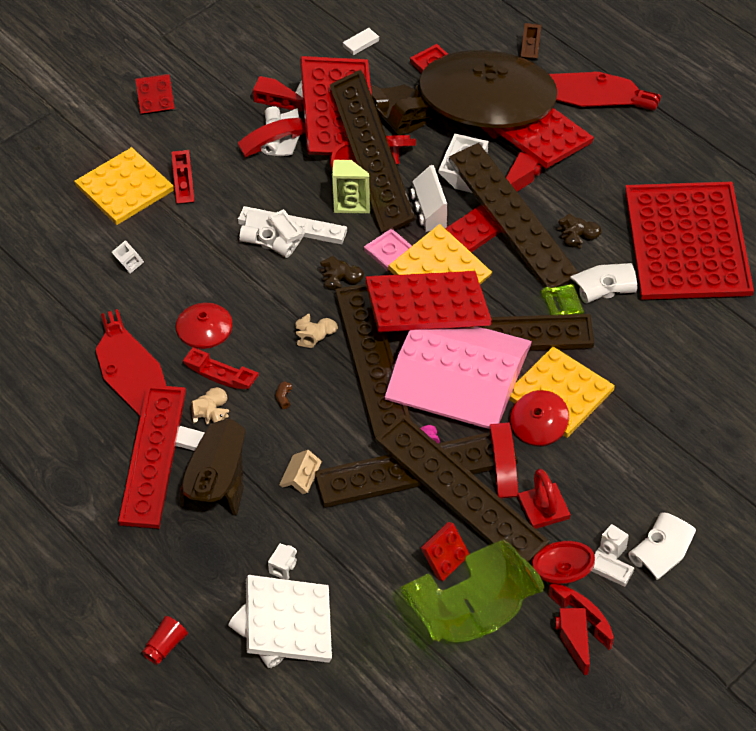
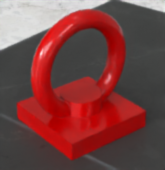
[518,469,571,529]

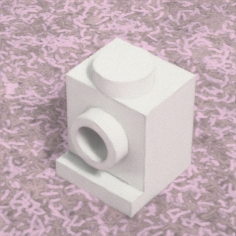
[112,240,144,274]
[598,524,629,559]
[268,543,297,580]

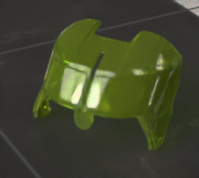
[400,539,544,642]

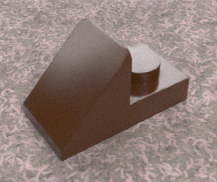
[521,23,541,59]

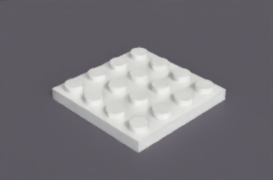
[246,575,332,663]

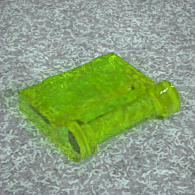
[541,284,584,315]

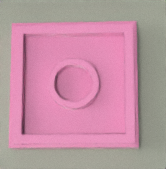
[364,229,412,271]

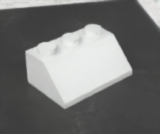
[438,134,488,193]
[410,165,447,232]

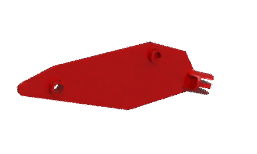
[549,72,661,111]
[96,309,166,416]

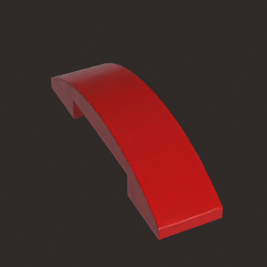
[238,118,306,157]
[183,347,259,389]
[490,423,518,498]
[549,583,614,650]

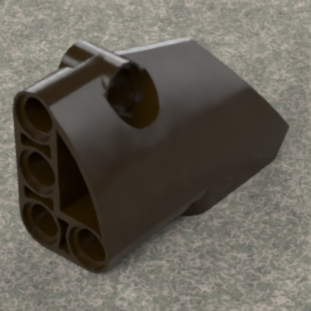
[371,84,439,135]

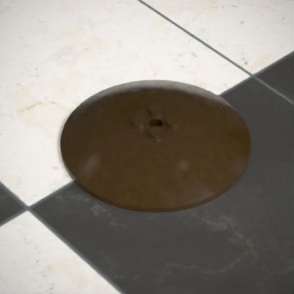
[420,50,557,128]

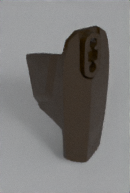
[180,418,246,515]

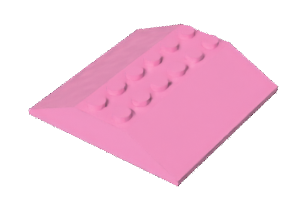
[385,326,532,429]

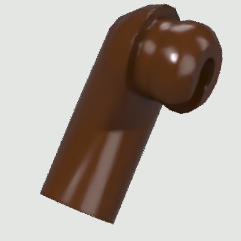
[275,381,292,409]

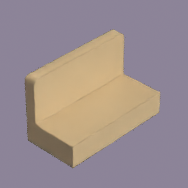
[279,450,322,494]

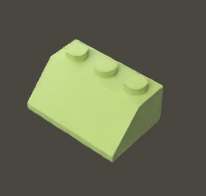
[332,160,370,213]

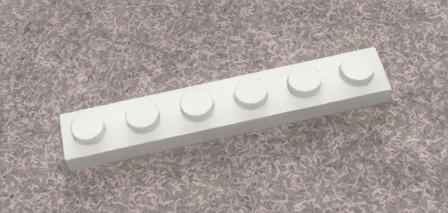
[238,206,347,244]

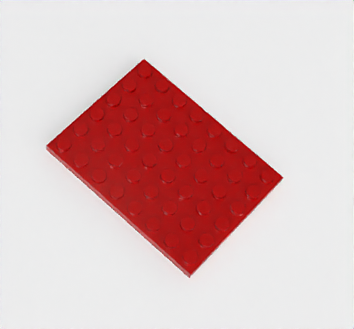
[625,182,754,300]

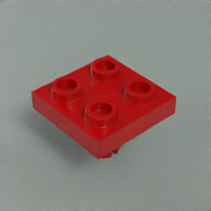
[135,74,175,113]
[386,135,416,164]
[421,522,470,581]

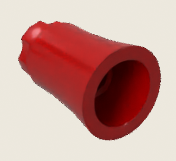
[142,616,188,665]

